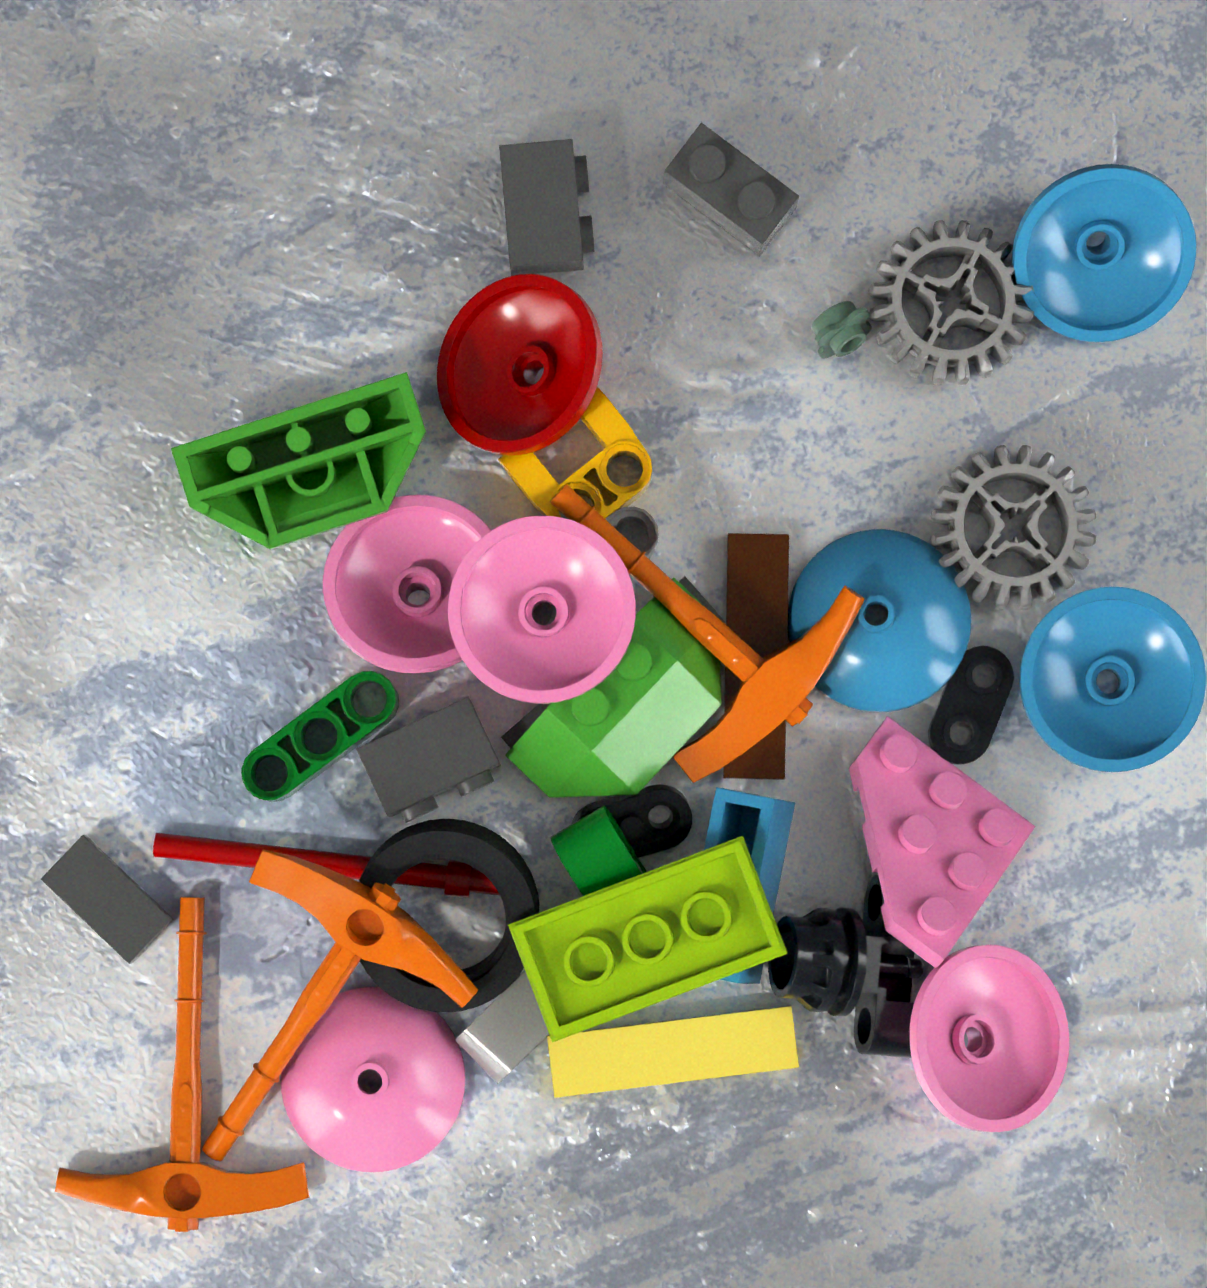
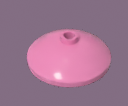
[323,495,491,674]
[448,516,636,704]
[910,945,1069,1132]
[281,987,465,1172]

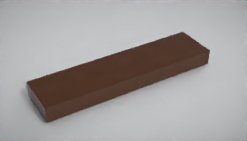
[723,533,789,780]

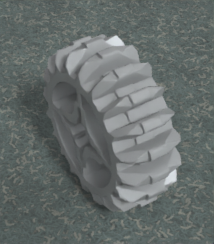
[869,220,1034,385]
[930,445,1096,610]

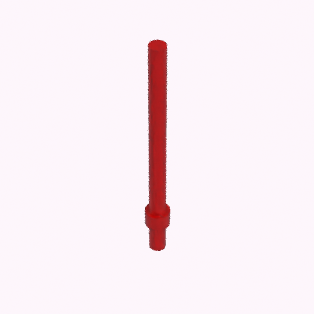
[153,833,500,898]

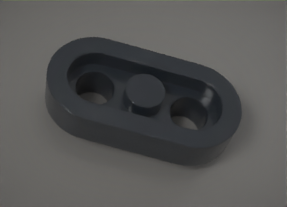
[928,646,1014,765]
[571,784,692,858]

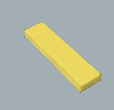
[547,1006,799,1098]

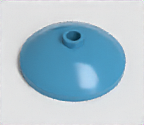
[1012,164,1196,342]
[788,529,971,712]
[1019,587,1206,772]

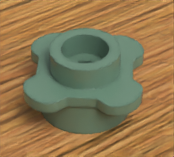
[812,301,872,359]

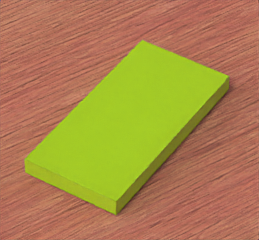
[508,836,788,1043]

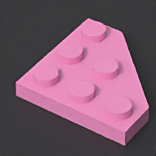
[849,716,1036,968]

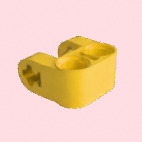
[498,387,652,519]

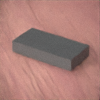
[41,835,174,964]

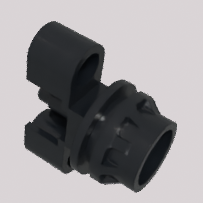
[768,875,924,1058]

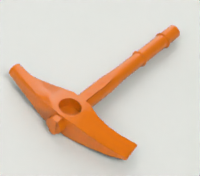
[550,484,865,783]
[202,850,479,1161]
[55,897,309,1232]

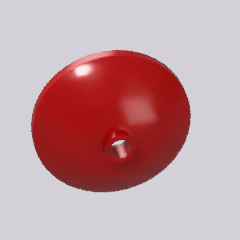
[437,274,603,456]

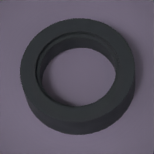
[359,819,539,1013]

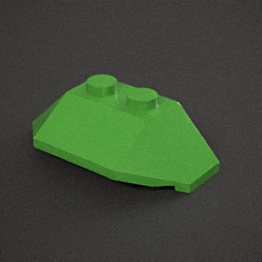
[171,372,426,550]
[505,577,722,798]

